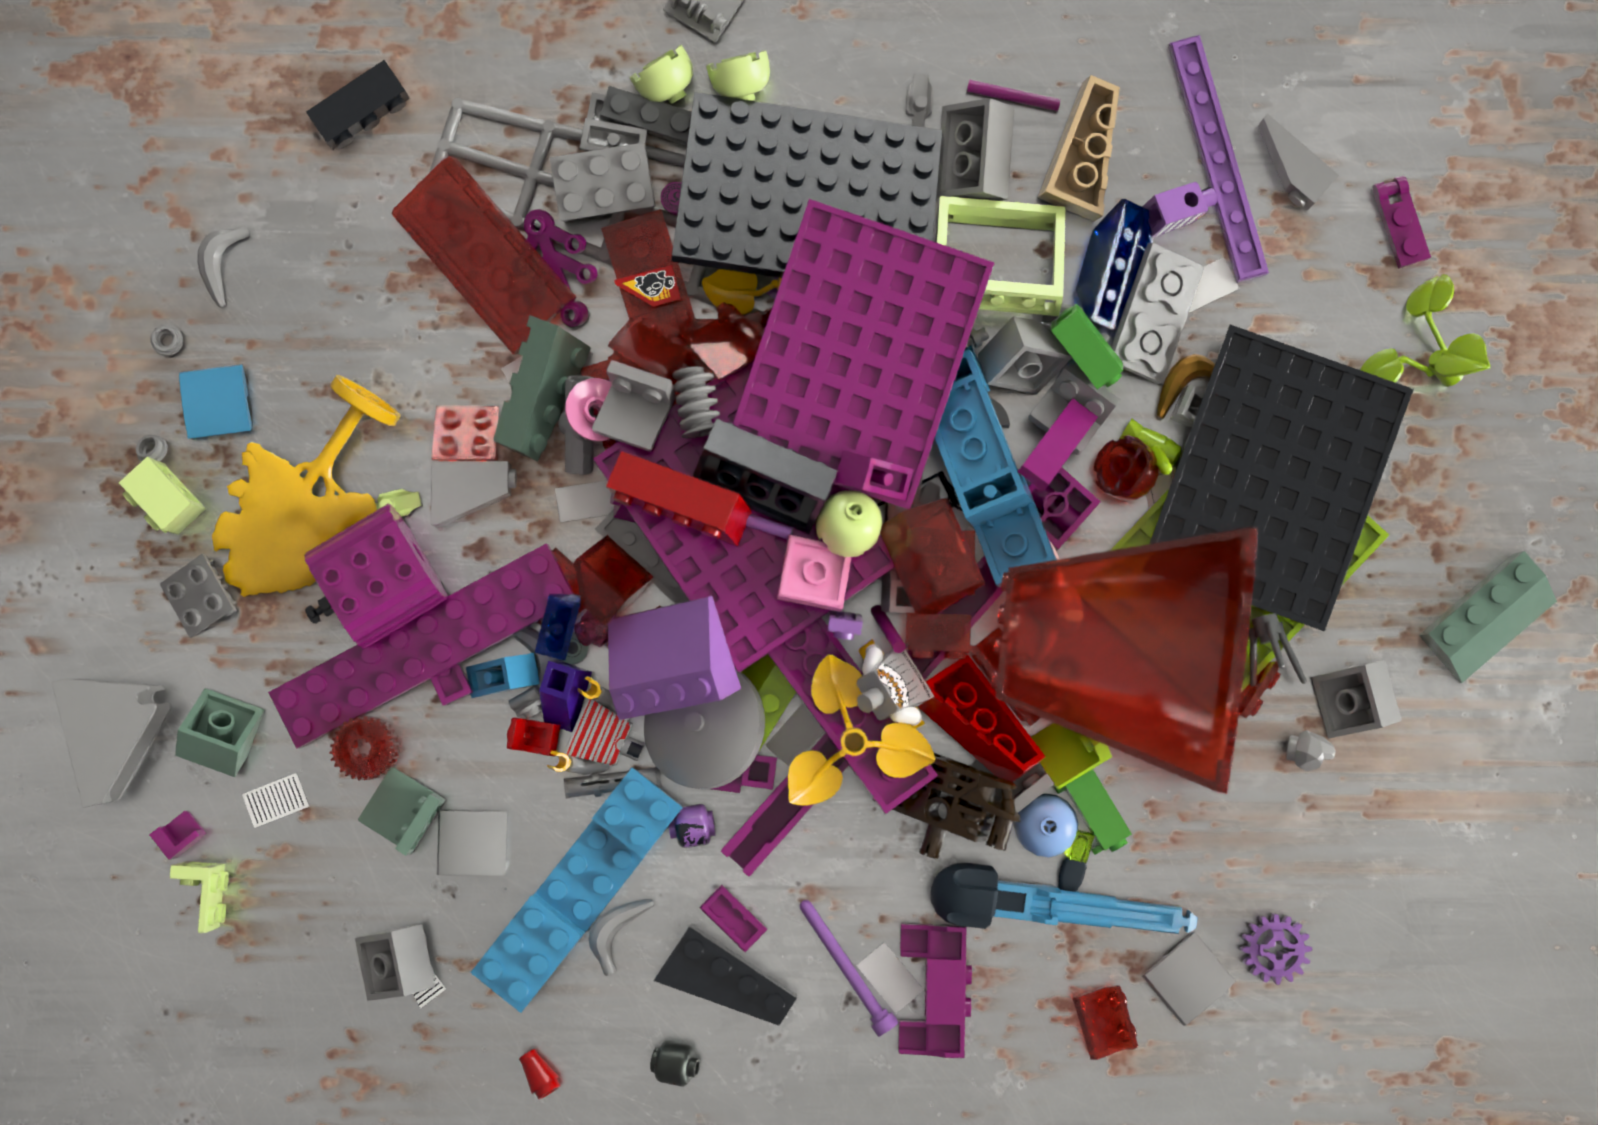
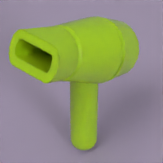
[1119,418,1181,475]

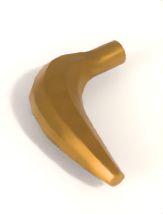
[1157,354,1215,419]

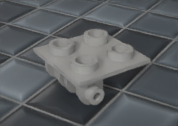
[663,0,743,43]
[160,553,237,638]

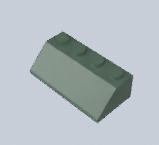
[1419,551,1557,683]

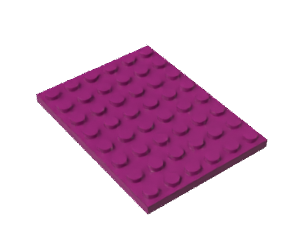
[733,199,995,510]
[593,353,900,673]

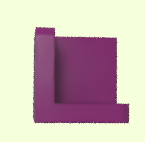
[149,811,207,860]

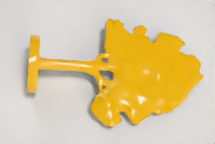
[212,375,401,597]

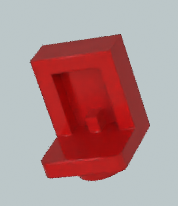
[507,717,561,756]

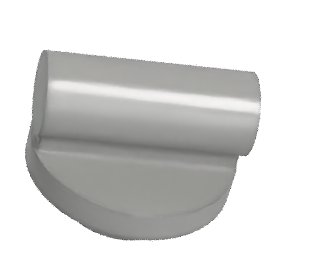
[509,685,542,719]

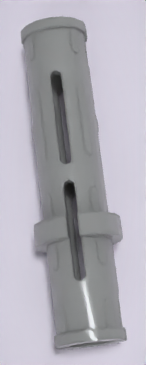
[564,767,661,799]

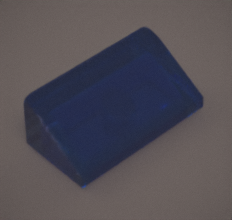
[534,594,582,661]

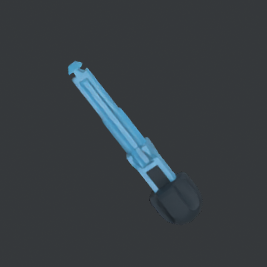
[931,863,1198,934]

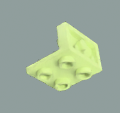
[170,861,229,933]

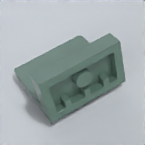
[358,767,446,856]

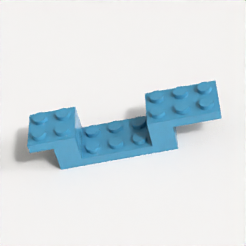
[935,345,1058,587]
[470,767,683,1013]

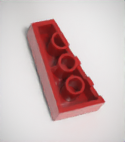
[606,451,752,547]
[917,654,1046,783]

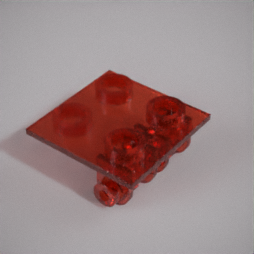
[683,302,762,381]
[431,406,499,461]

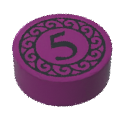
[660,182,682,215]

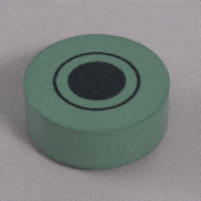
[556,632,589,664]

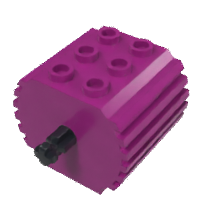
[304,503,448,649]

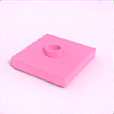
[777,535,851,612]

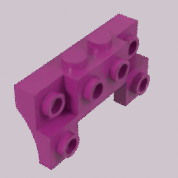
[898,923,972,1058]

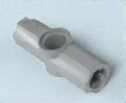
[558,375,597,475]

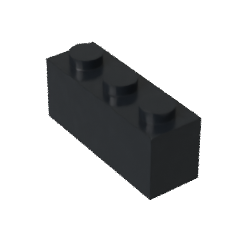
[306,60,410,150]

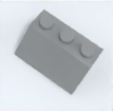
[936,98,1015,201]

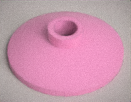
[565,378,612,441]

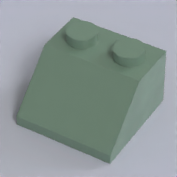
[175,688,264,777]

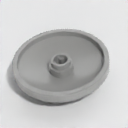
[644,669,765,789]

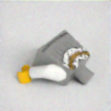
[857,639,934,729]

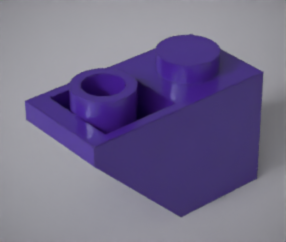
[539,660,592,732]

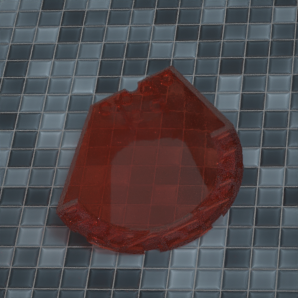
[991,527,1258,794]

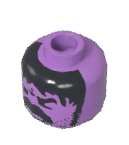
[669,804,716,848]

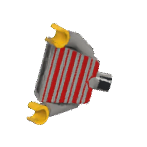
[547,676,645,775]

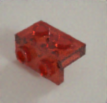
[1072,985,1138,1060]

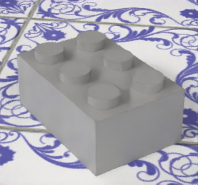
[549,142,656,221]

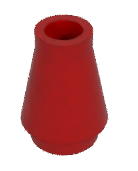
[519,1049,561,1100]

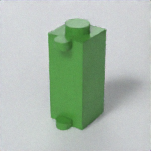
[1051,304,1123,390]
[1055,769,1132,855]

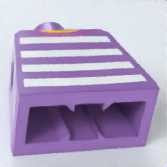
[1137,182,1217,240]

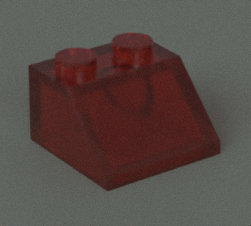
[607,317,689,383]
[574,535,654,626]

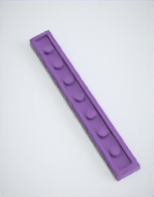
[1168,35,1269,283]

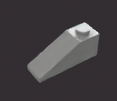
[1258,114,1339,210]

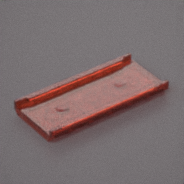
[391,156,577,355]

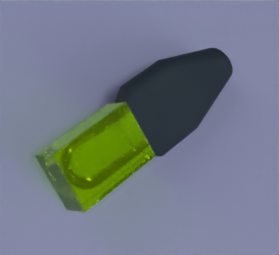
[1059,830,1095,892]

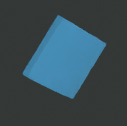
[179,364,253,439]

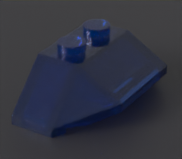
[1076,199,1153,330]

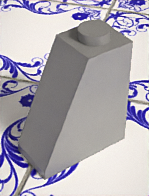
[431,461,517,527]

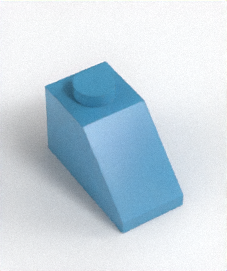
[466,653,540,698]

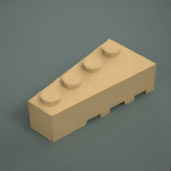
[1037,75,1120,222]

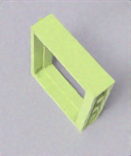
[935,196,1066,316]

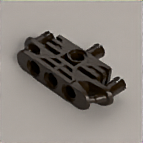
[872,752,1021,859]

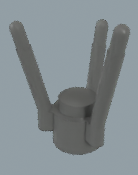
[1247,614,1307,687]

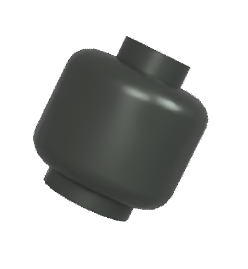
[650,1041,700,1087]

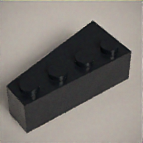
[654,924,797,1026]

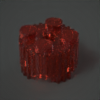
[329,716,400,781]

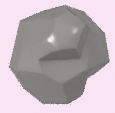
[1286,730,1336,771]

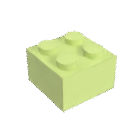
[119,457,206,535]

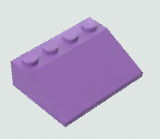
[608,596,741,720]

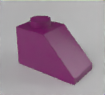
[835,450,914,501]

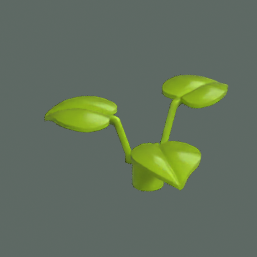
[1360,274,1491,387]

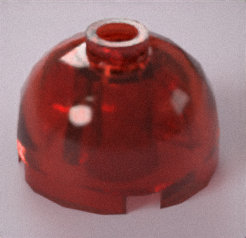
[1094,435,1159,501]

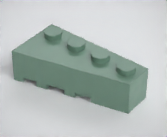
[493,315,591,462]

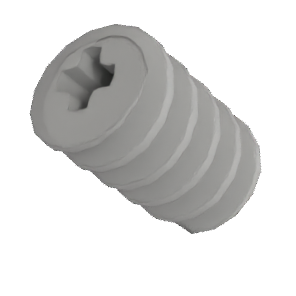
[672,367,720,438]

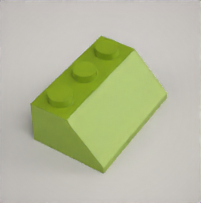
[741,654,796,751]

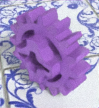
[1240,913,1312,985]

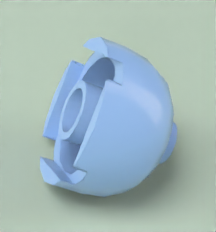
[1014,793,1079,858]

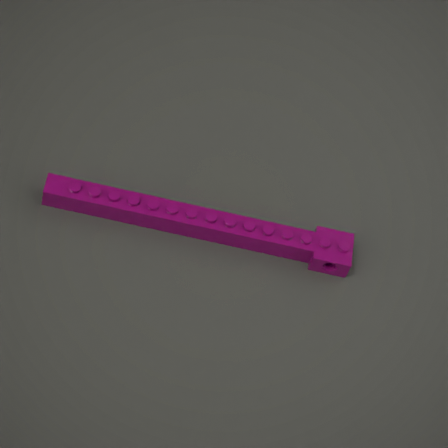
[720,467,1101,877]

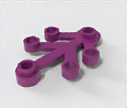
[512,209,598,327]

